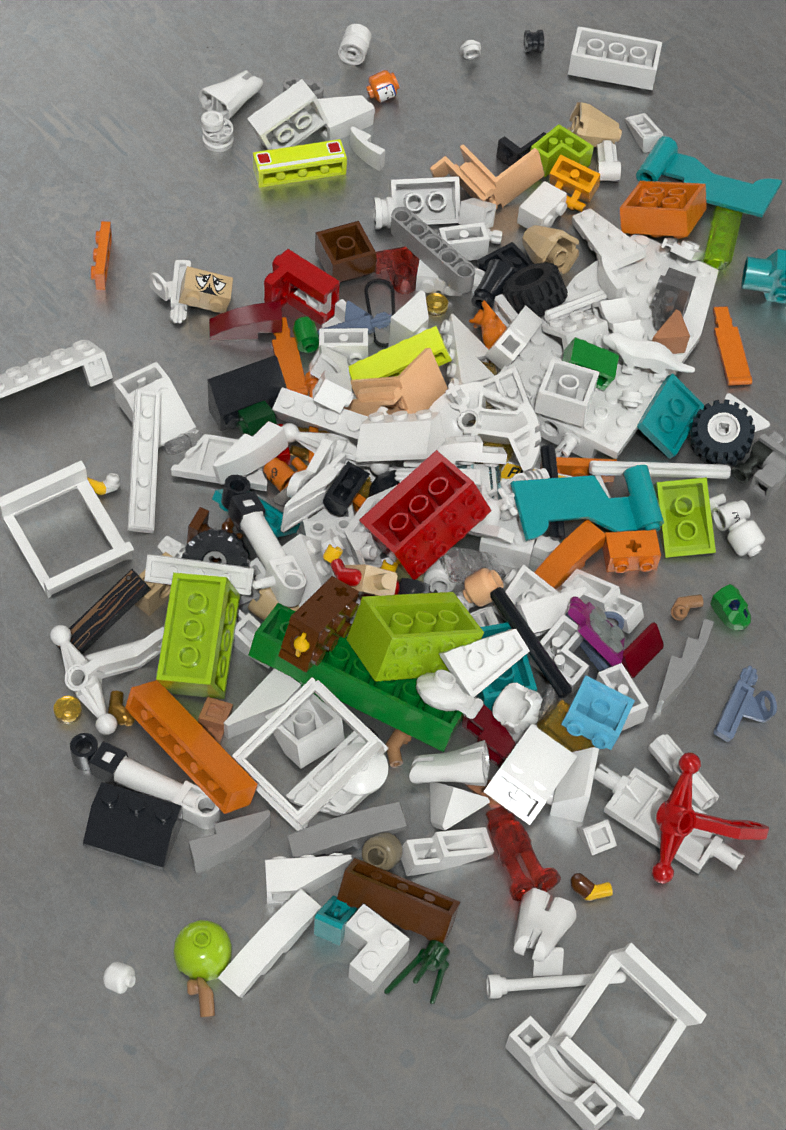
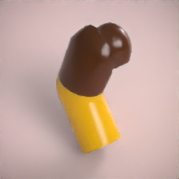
[570,873,613,901]

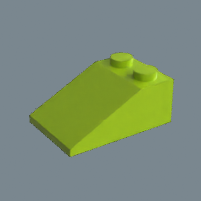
[653,477,716,558]

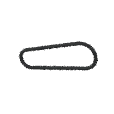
[364,278,395,347]

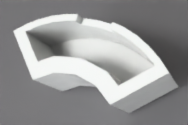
[592,297,645,341]

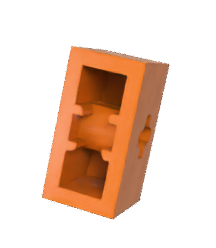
[602,530,661,573]

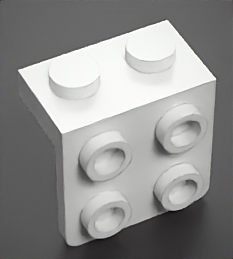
[542,311,610,350]

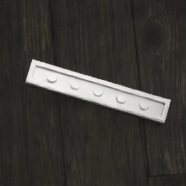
[127,389,161,534]

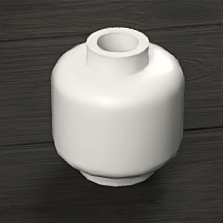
[727,518,765,558]
[424,556,458,593]

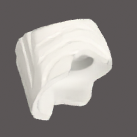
[493,683,542,735]

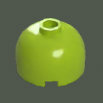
[173,920,232,982]

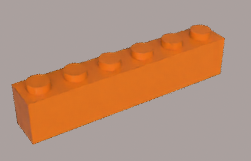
[125,680,258,814]

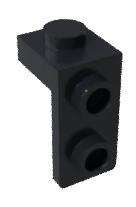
[496,132,546,166]

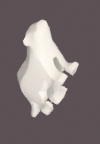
[603,331,695,381]

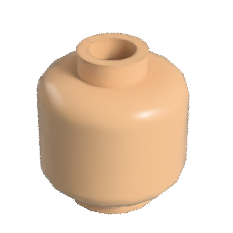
[463,568,504,607]

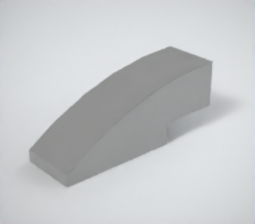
[189,810,271,873]

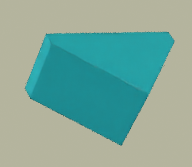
[314,895,358,946]

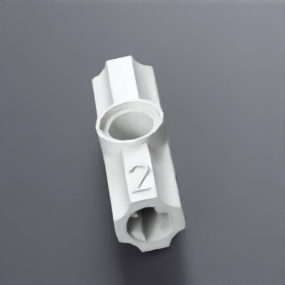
[648,734,719,811]

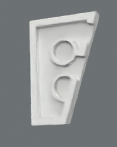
[439,629,530,697]

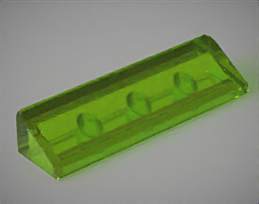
[703,206,743,272]

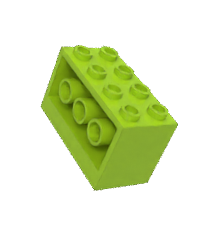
[156,572,240,699]
[346,592,484,681]

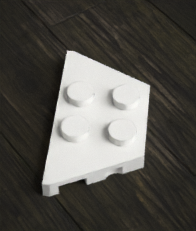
[171,434,268,492]
[286,731,369,817]

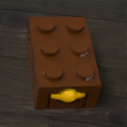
[278,576,360,672]

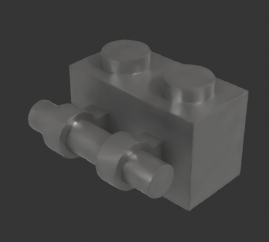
[651,267,696,331]

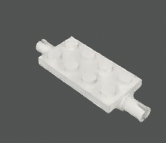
[593,763,745,874]

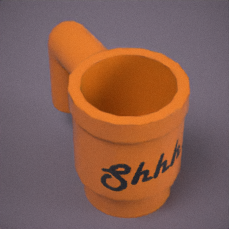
[263,457,308,492]

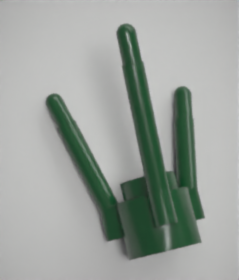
[384,940,450,1004]

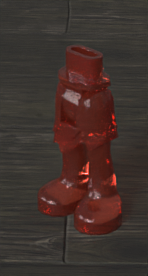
[486,806,561,901]

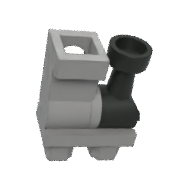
[732,431,786,502]

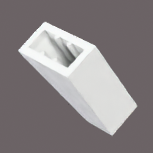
[317,95,375,141]

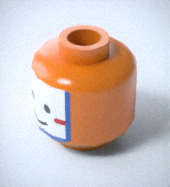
[366,70,400,103]

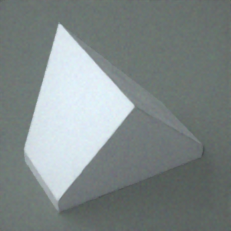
[430,782,490,831]

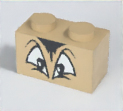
[179,266,233,313]

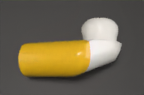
[87,473,120,495]

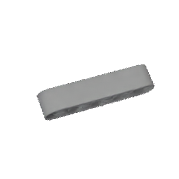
[390,207,475,293]

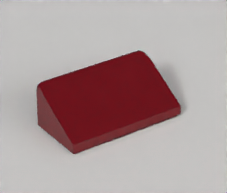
[621,622,664,679]

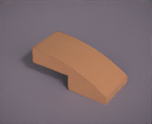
[198,697,233,745]

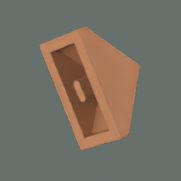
[652,309,690,354]

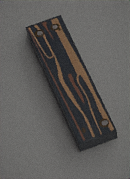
[56,569,151,654]

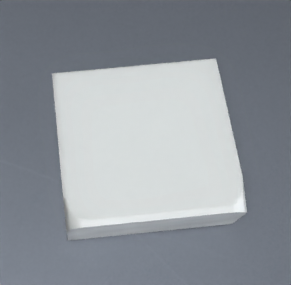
[577,818,617,856]
[531,947,564,978]

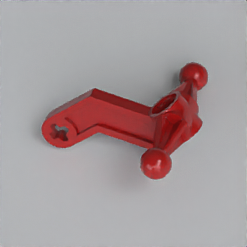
[652,752,769,884]

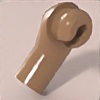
[671,594,704,621]
[385,729,412,767]
[187,977,215,1017]

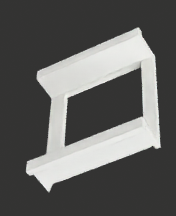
[0,460,134,598]
[232,678,389,831]
[546,942,707,1120]

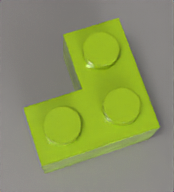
[530,124,594,177]

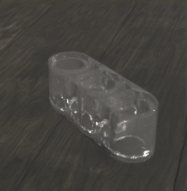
[439,547,506,584]

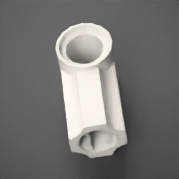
[596,140,621,182]

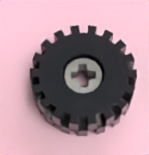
[181,528,250,567]

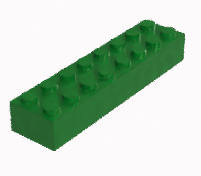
[248,603,464,752]

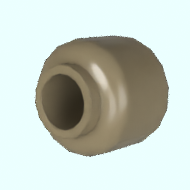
[362,832,403,871]

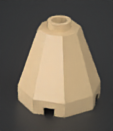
[567,102,622,147]
[522,225,579,275]

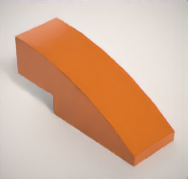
[534,519,606,590]

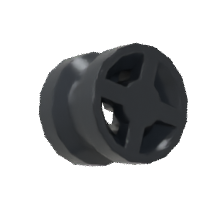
[524,30,544,52]

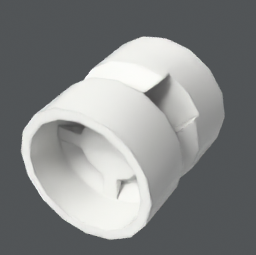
[338,24,372,66]

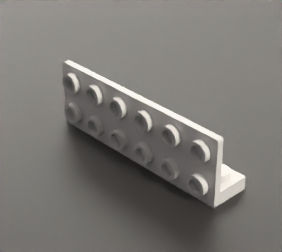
[0,340,113,398]

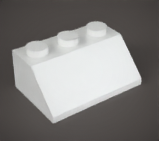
[388,176,460,225]
[355,409,446,462]

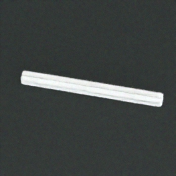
[589,461,731,479]

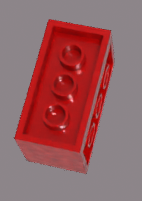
[359,450,492,580]

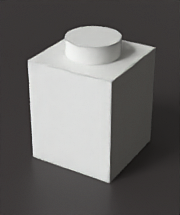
[458,198,496,229]

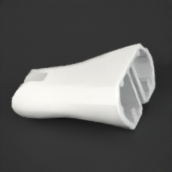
[198,70,263,120]
[409,740,490,786]
[513,888,577,962]

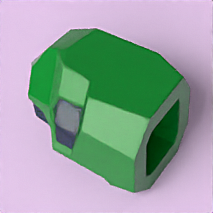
[710,584,751,630]

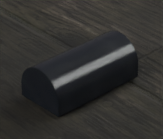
[323,461,370,515]

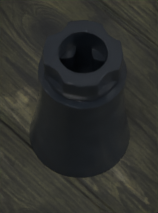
[471,259,516,309]

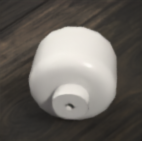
[103,962,136,994]

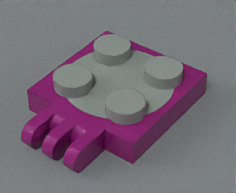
[568,596,625,666]

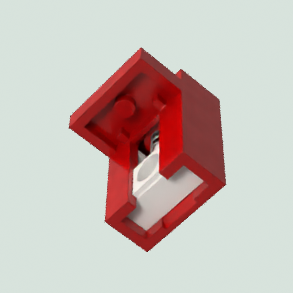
[264,249,340,325]

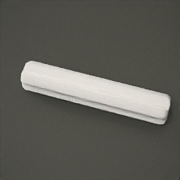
[544,290,607,323]

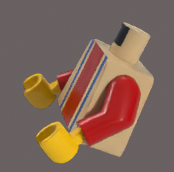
[323,544,399,599]

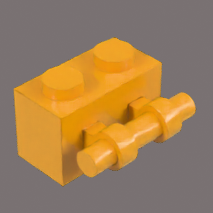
[550,154,600,212]

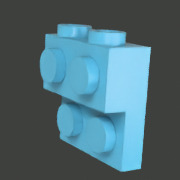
[561,675,635,750]

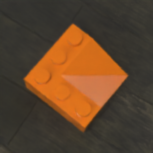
[620,181,707,239]

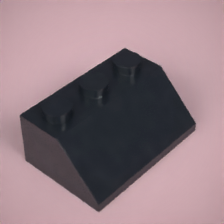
[207,355,287,431]
[83,782,183,870]

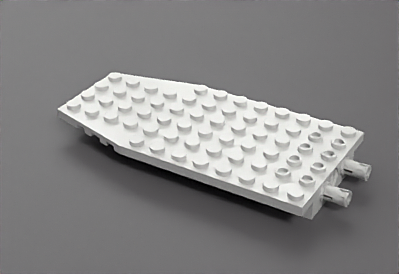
[499,234,719,459]

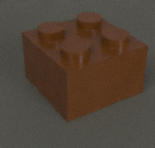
[315,221,377,282]

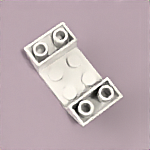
[344,485,397,568]

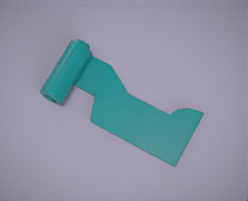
[636,136,782,218]
[510,465,664,541]

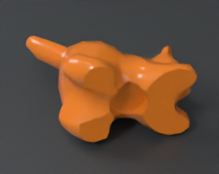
[469,300,507,367]

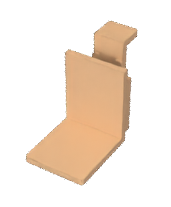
[430,144,544,209]
[343,348,448,417]

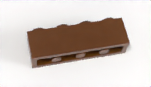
[337,858,461,944]

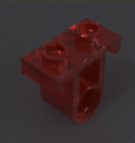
[375,246,420,294]

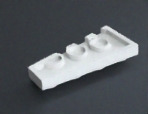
[572,208,646,269]

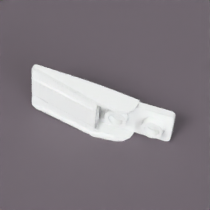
[281,452,346,532]

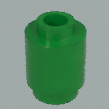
[292,317,319,353]

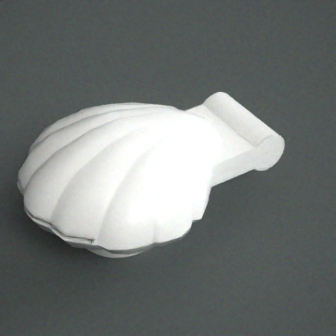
[416,670,483,719]

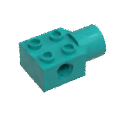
[741,249,786,304]

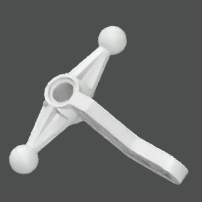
[282,423,390,498]
[50,625,164,735]

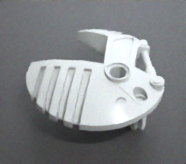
[428,381,541,473]

